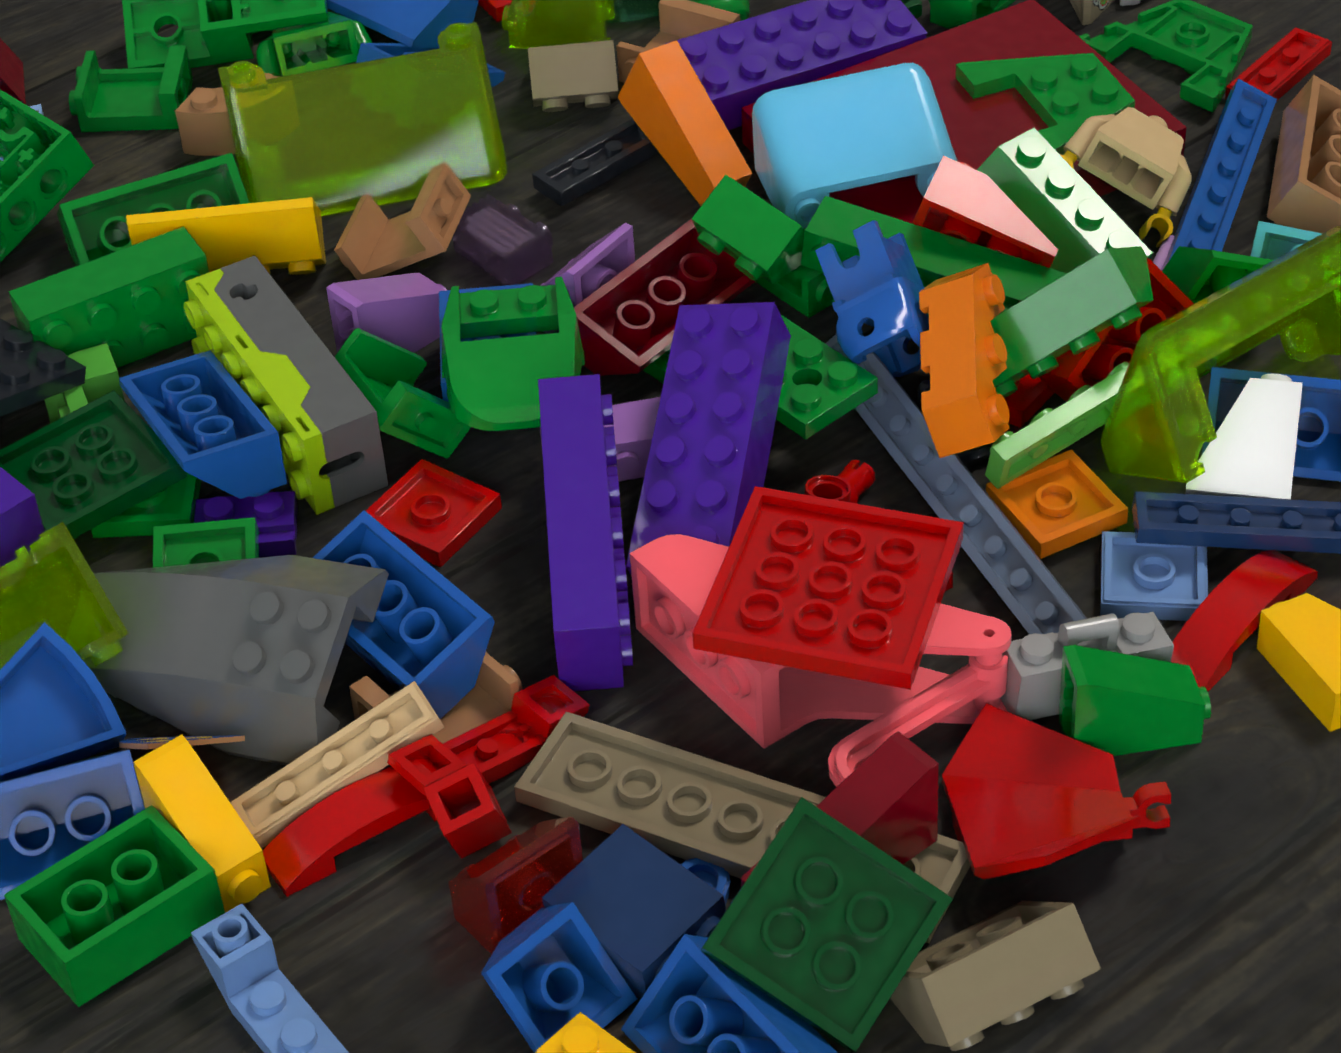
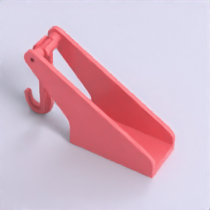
[630,534,1012,787]

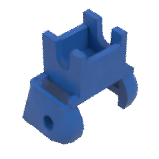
[815,220,929,377]

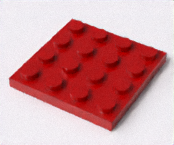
[692,486,964,690]

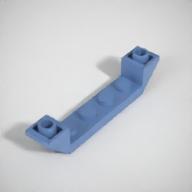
[191,903,349,1053]

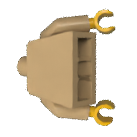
[1060,107,1192,247]

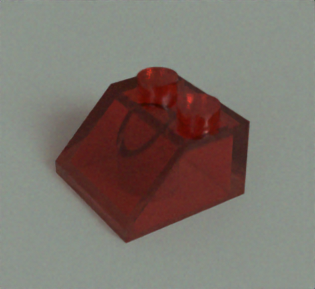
[449,816,583,955]

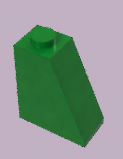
[1058,645,1211,756]

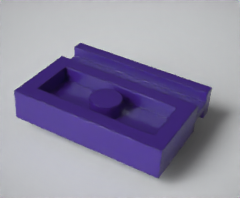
[194,491,298,558]

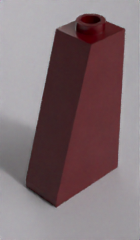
[741,731,939,887]

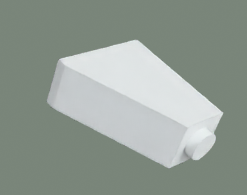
[1185,374,1302,500]

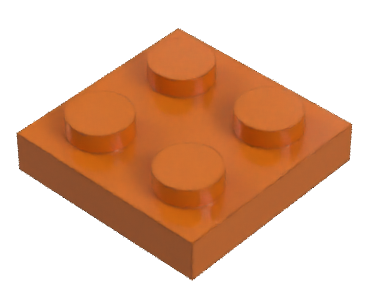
[986,449,1128,559]

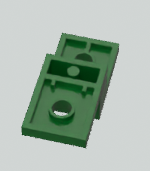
[122,0,329,69]
[643,315,878,440]

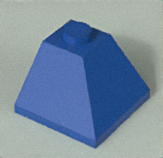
[481,902,637,1053]

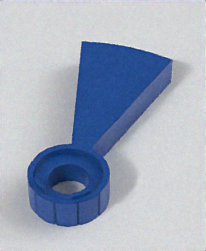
[0,622,126,782]

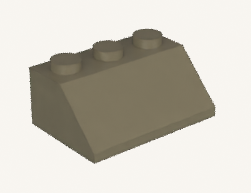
[890,901,1101,1051]

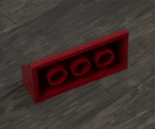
[574,219,761,376]

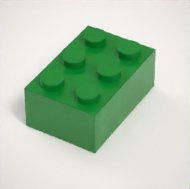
[4,805,225,1007]

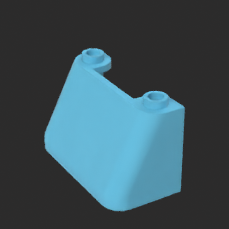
[752,63,957,228]

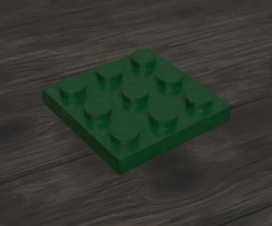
[0,390,188,548]
[701,797,953,1053]

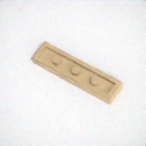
[230,681,445,849]

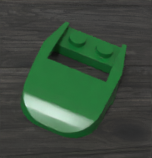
[441,277,585,431]

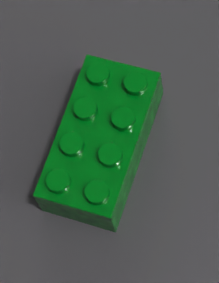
[8,226,209,368]

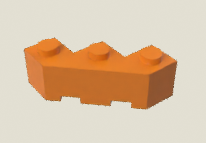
[919,263,1010,458]

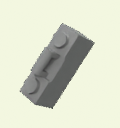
[1001,612,1174,720]

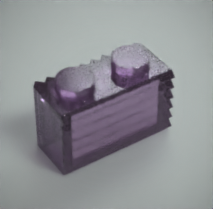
[452,194,553,285]

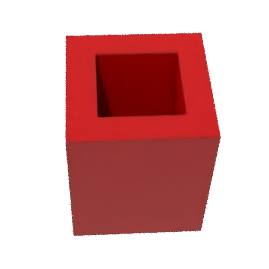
[423,762,512,859]

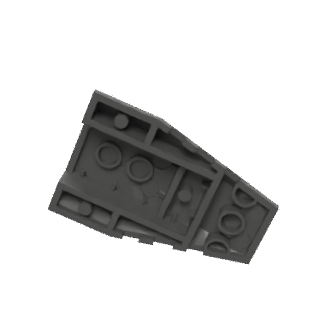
[68,555,389,766]

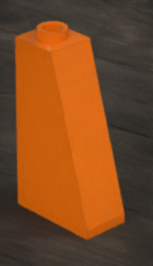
[618,40,752,206]

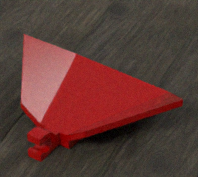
[942,703,1171,880]

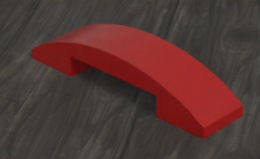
[1171,550,1318,692]
[387,675,590,795]
[263,767,437,897]

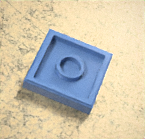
[1100,531,1208,621]

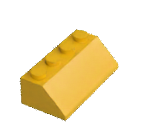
[126,197,326,275]

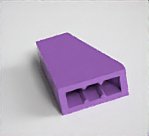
[326,272,447,353]

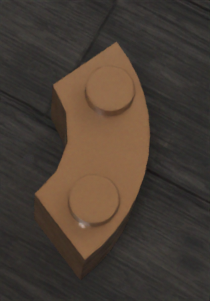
[175,72,300,156]

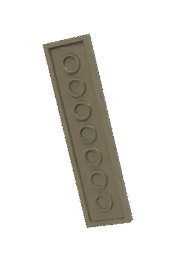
[514,712,970,943]

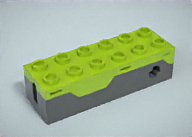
[184,256,388,515]

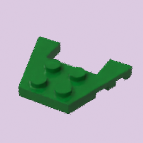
[1078,0,1253,112]
[956,53,1135,155]

